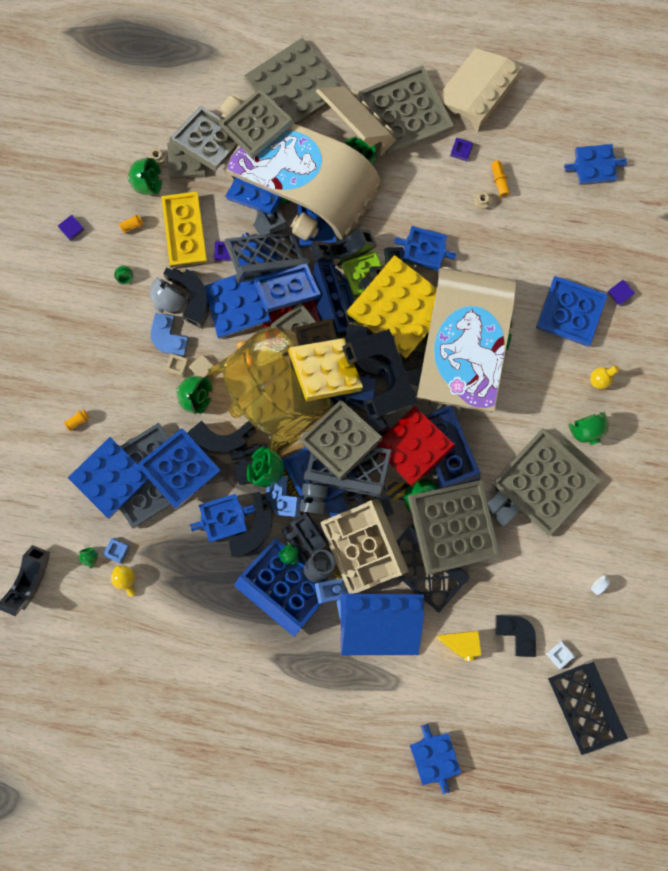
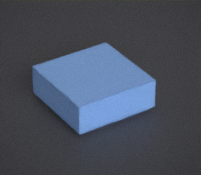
[103,538,130,564]

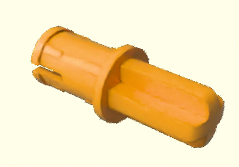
[491,160,511,197]

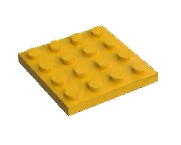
[347,255,437,360]

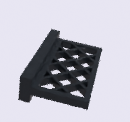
[397,525,470,613]
[548,660,628,755]

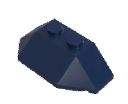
[313,261,356,333]

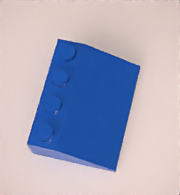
[234,538,326,637]
[341,594,424,656]

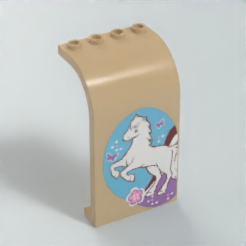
[223,124,382,241]
[416,267,516,413]

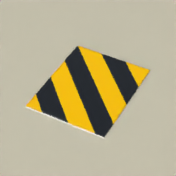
[387,481,409,500]

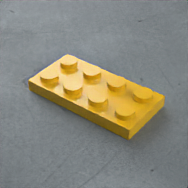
[161,191,207,268]

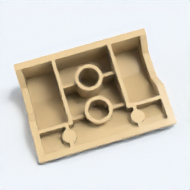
[439,48,522,132]
[316,86,396,156]
[320,498,409,594]

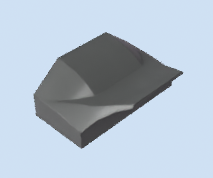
[253,208,288,235]

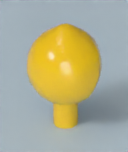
[590,365,620,390]
[111,565,136,597]

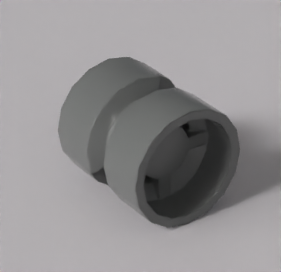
[299,483,328,514]
[487,490,520,527]
[304,549,336,583]

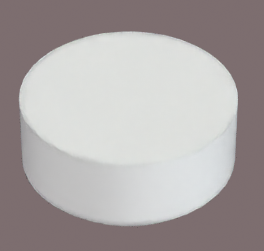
[591,576,610,595]

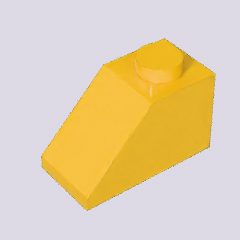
[437,631,481,661]

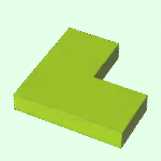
[341,251,382,297]

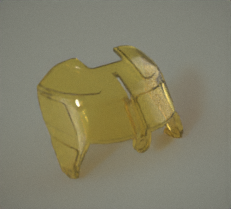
[207,327,331,455]

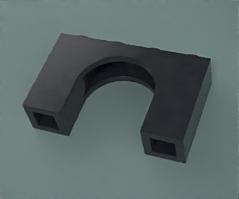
[342,329,417,420]

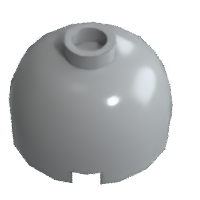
[149,277,188,313]

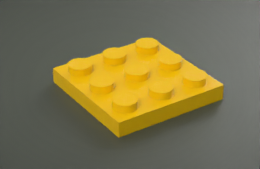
[288,338,363,401]

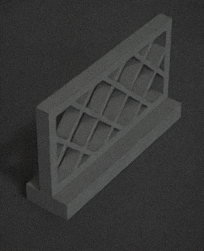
[224,231,310,283]
[303,447,392,498]

